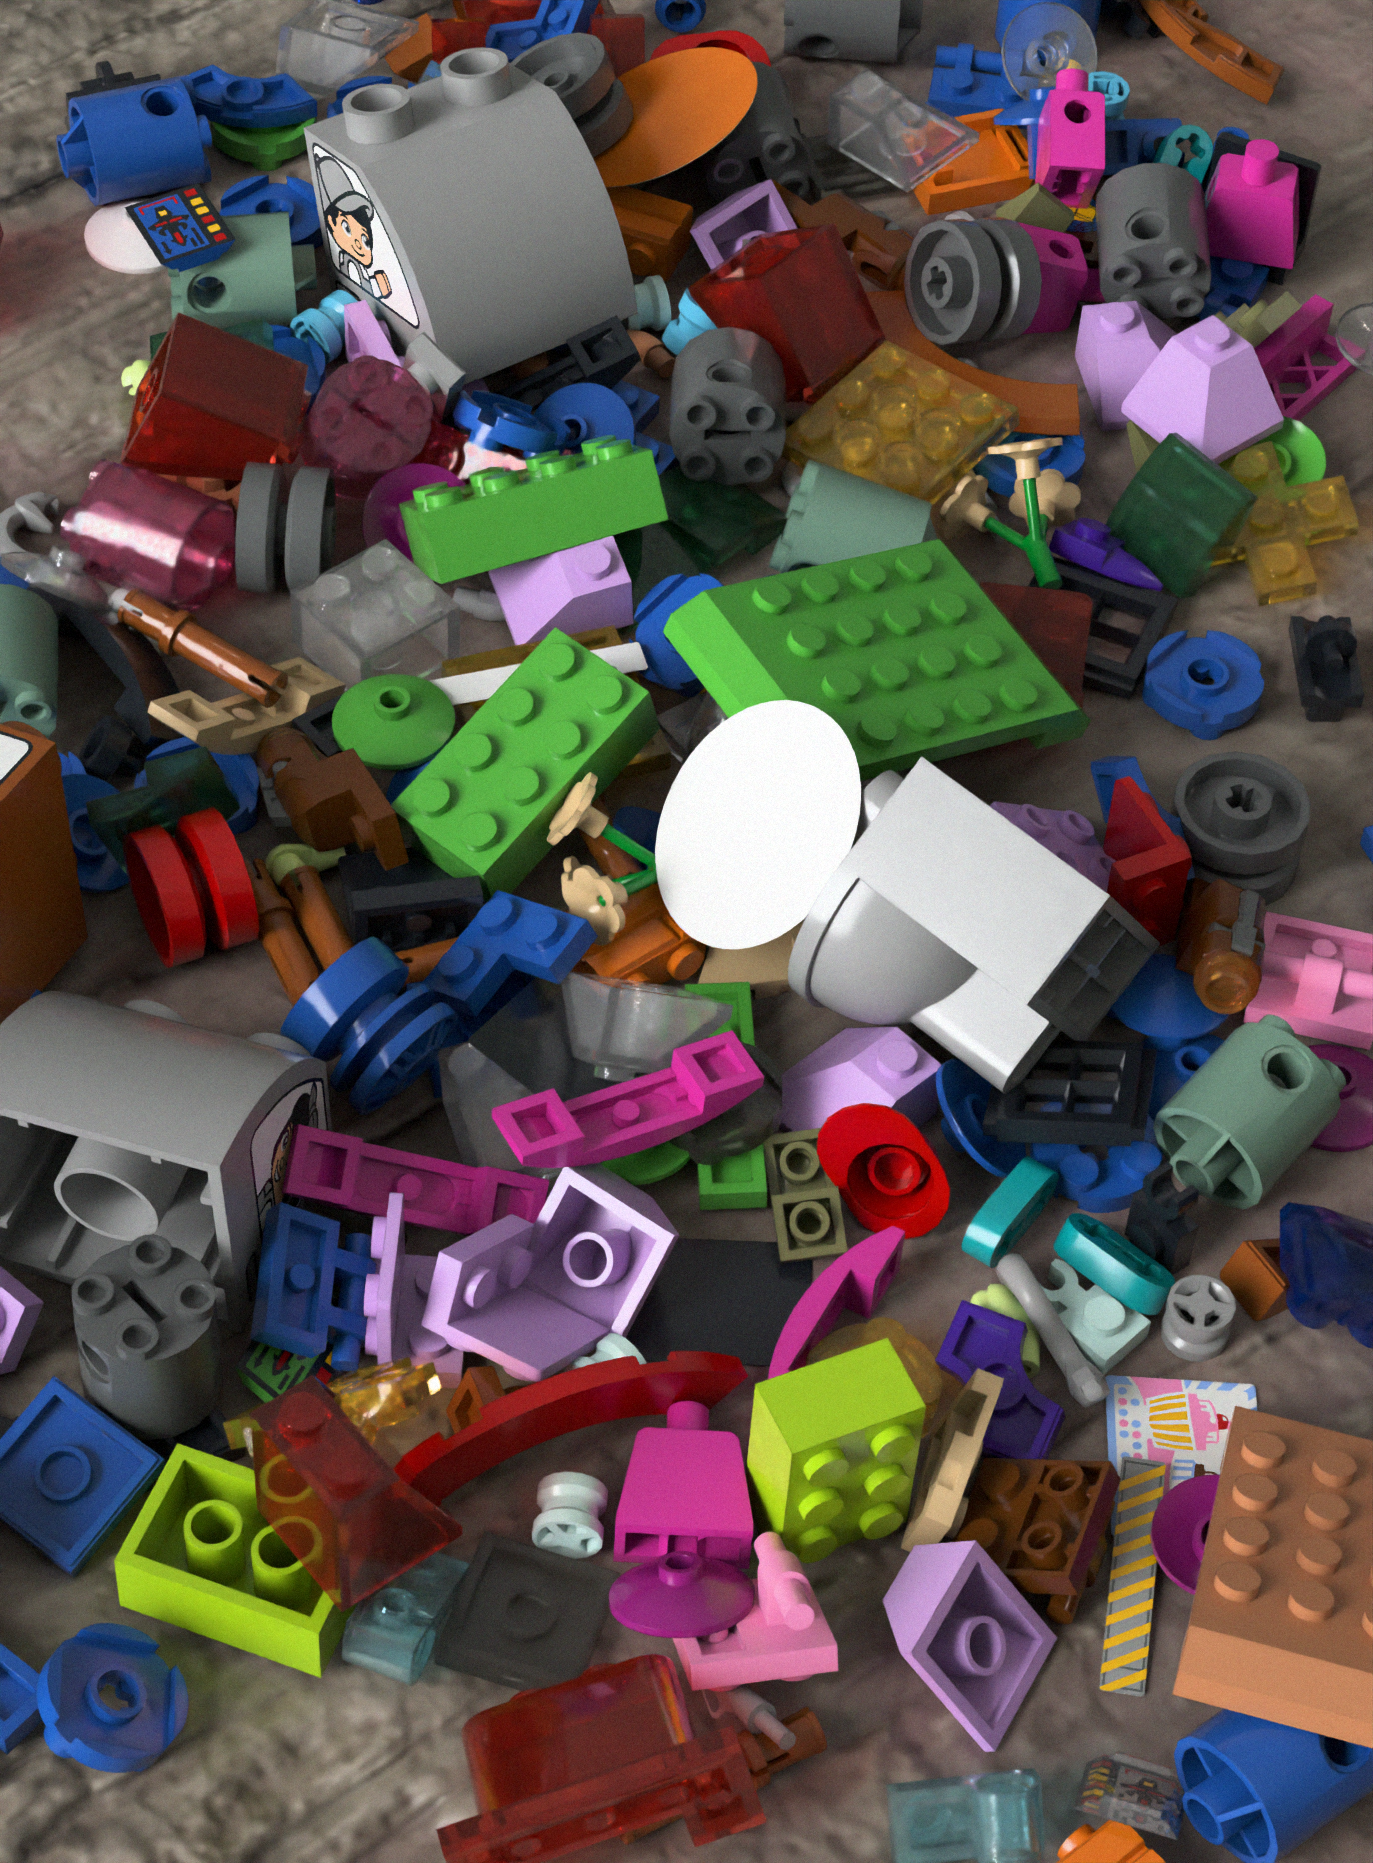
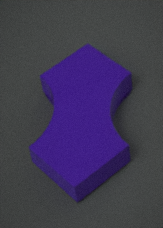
[935,1300,1066,1460]

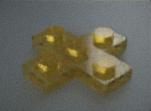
[1174,441,1359,606]
[223,1356,442,1462]

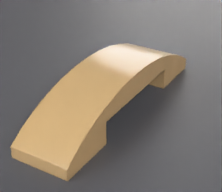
[148,657,346,755]

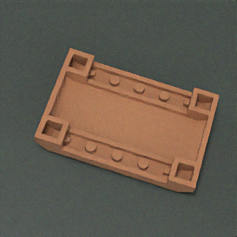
[1172,1406,1373,1749]

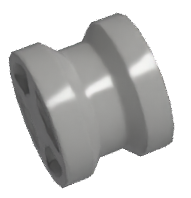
[1160,1275,1236,1362]

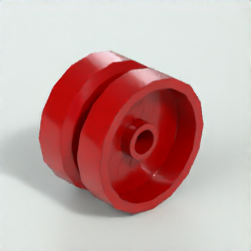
[123,807,259,968]

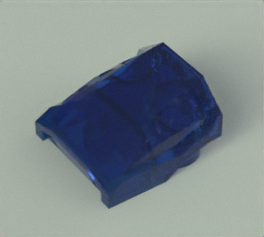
[1280,1202,1373,1349]

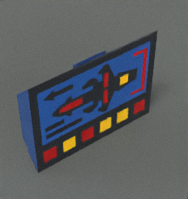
[124,183,236,272]

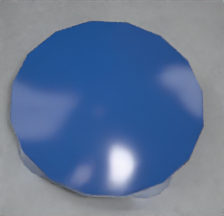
[1106,954,1230,1052]

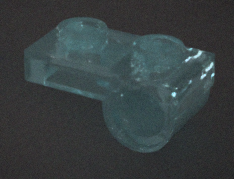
[342,1539,470,1686]
[886,1768,1045,1863]

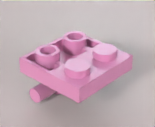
[1243,911,1373,1050]
[672,1532,838,1692]

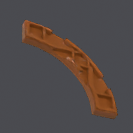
[1138,0,1285,105]
[849,290,1080,435]

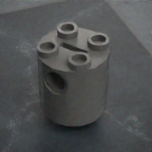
[784,0,923,63]
[698,61,811,204]
[1095,163,1211,320]
[670,327,786,486]
[71,1234,223,1441]

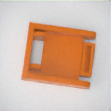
[889,109,1035,216]

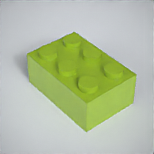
[746,1338,926,1563]
[114,1443,380,1678]

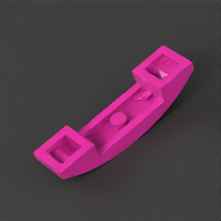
[491,1030,764,1168]
[282,1124,549,1236]
[768,1226,905,1379]

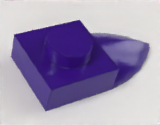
[1049,518,1163,591]

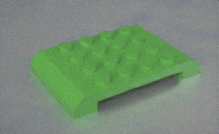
[663,539,1091,781]

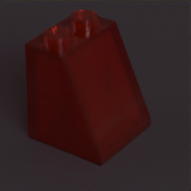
[688,223,888,406]
[119,312,311,481]
[250,1375,463,1612]

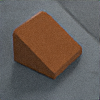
[377,13,453,84]
[1219,1238,1325,1321]

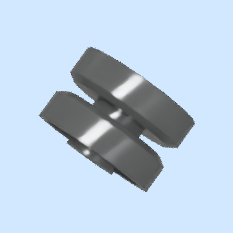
[510,32,633,158]
[904,217,1042,345]
[235,462,337,597]
[1171,751,1311,906]

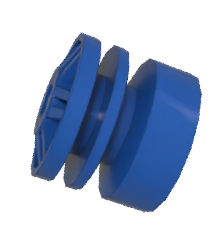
[280,937,459,1115]

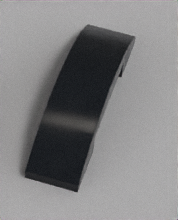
[419,315,641,460]
[27,587,184,748]

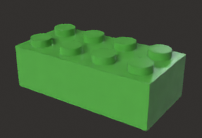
[398,435,669,584]
[391,627,660,902]

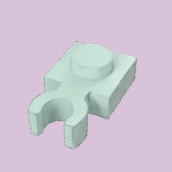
[1039,1259,1151,1375]

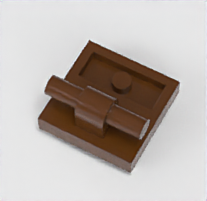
[952,1458,1121,1624]

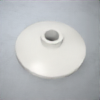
[84,198,168,274]

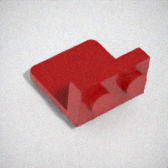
[1103,776,1192,947]

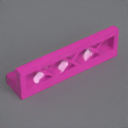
[1254,294,1363,421]

